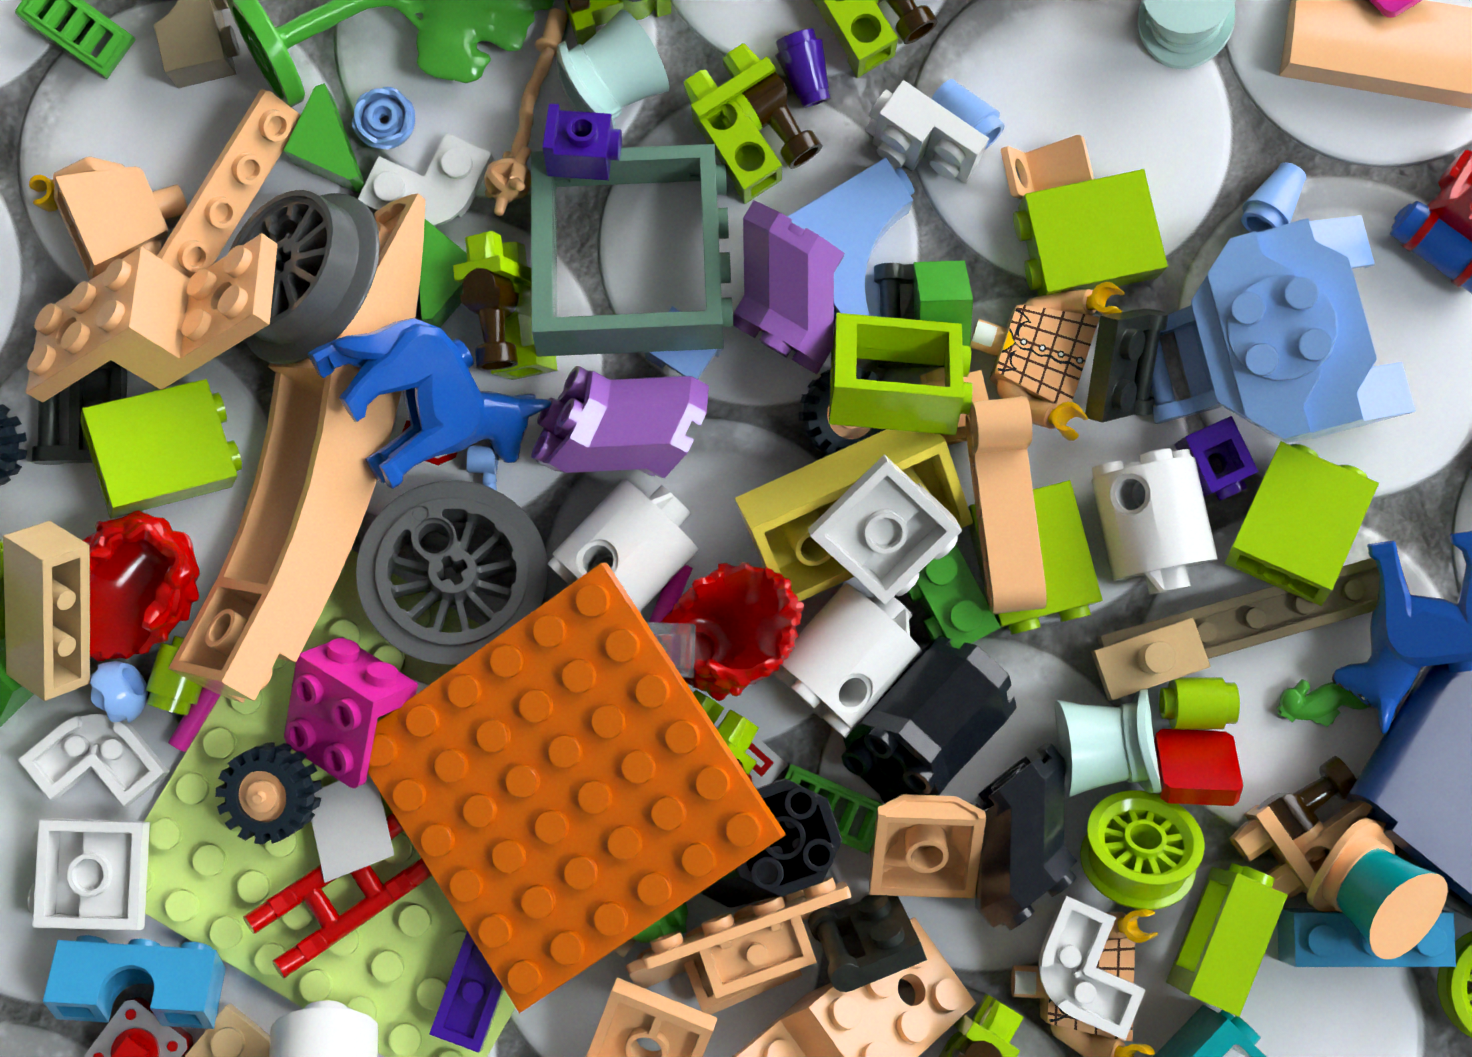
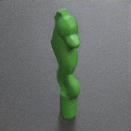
[1277,679,1410,727]

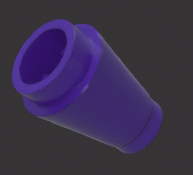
[775,28,831,108]

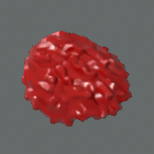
[82,510,200,662]
[658,562,804,701]

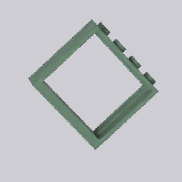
[531,144,733,357]

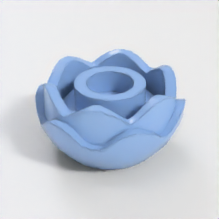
[352,87,415,150]
[89,661,148,722]

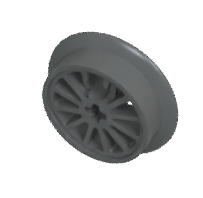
[228,190,380,364]
[356,480,548,665]

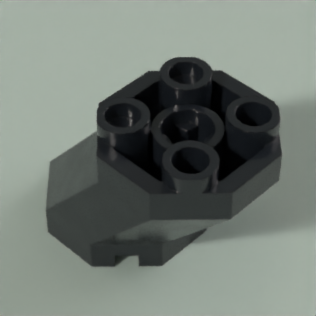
[841,636,1017,803]
[969,743,1077,930]
[700,779,842,908]

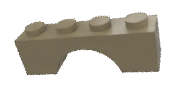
[154,0,240,88]

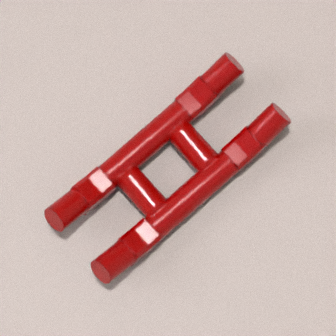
[243,813,432,978]

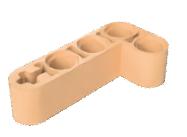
[965,396,1047,614]

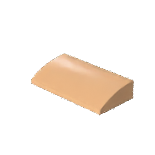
[1279,0,1472,109]

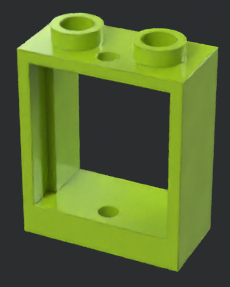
[829,313,973,435]
[1166,862,1288,1017]

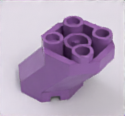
[733,200,845,375]
[531,366,709,478]

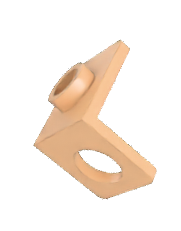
[1001,135,1094,200]

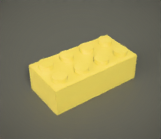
[735,429,973,601]

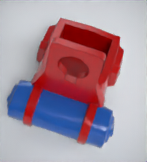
[1390,149,1472,294]

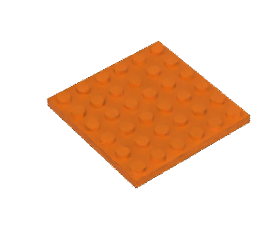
[368,563,786,1014]

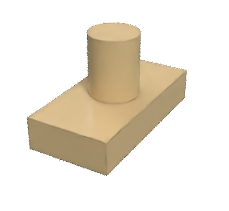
[1091,617,1211,701]

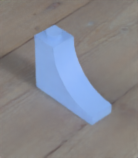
[787,157,914,320]

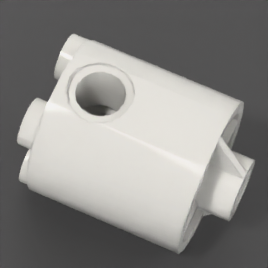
[1091,448,1218,595]
[547,479,699,612]
[772,583,922,738]
[269,1000,378,1057]

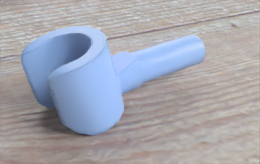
[467,445,499,491]

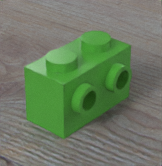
[907,544,1001,649]

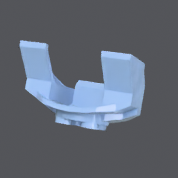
[1151,215,1415,443]

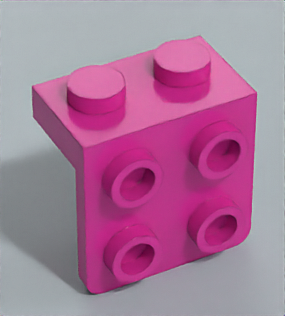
[284,637,418,789]

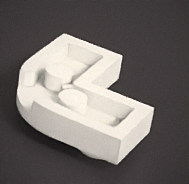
[358,132,494,227]
[18,714,170,806]
[1039,895,1146,1040]

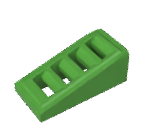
[15,0,136,79]
[784,764,883,854]

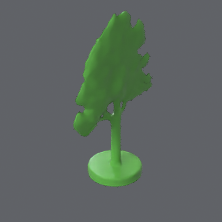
[227,0,555,107]

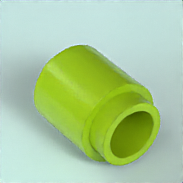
[146,635,202,715]
[1159,677,1240,729]

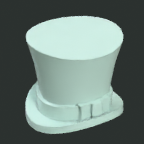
[1138,0,1236,69]
[557,9,669,127]
[1055,689,1161,798]

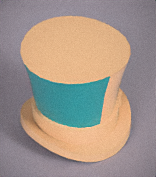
[1307,819,1448,959]

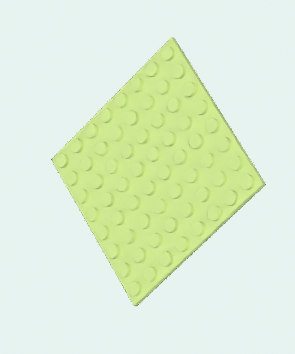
[144,549,516,1057]

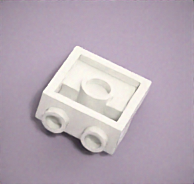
[866,80,989,184]
[808,454,962,605]
[28,819,150,930]

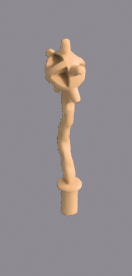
[484,8,568,216]

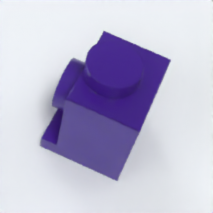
[542,104,622,181]
[1174,416,1259,501]

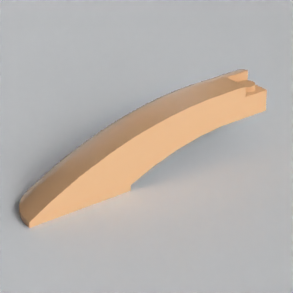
[168,193,426,703]

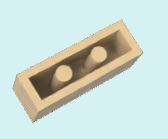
[3,521,90,701]

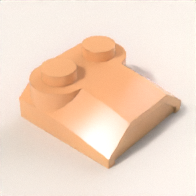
[869,794,986,899]

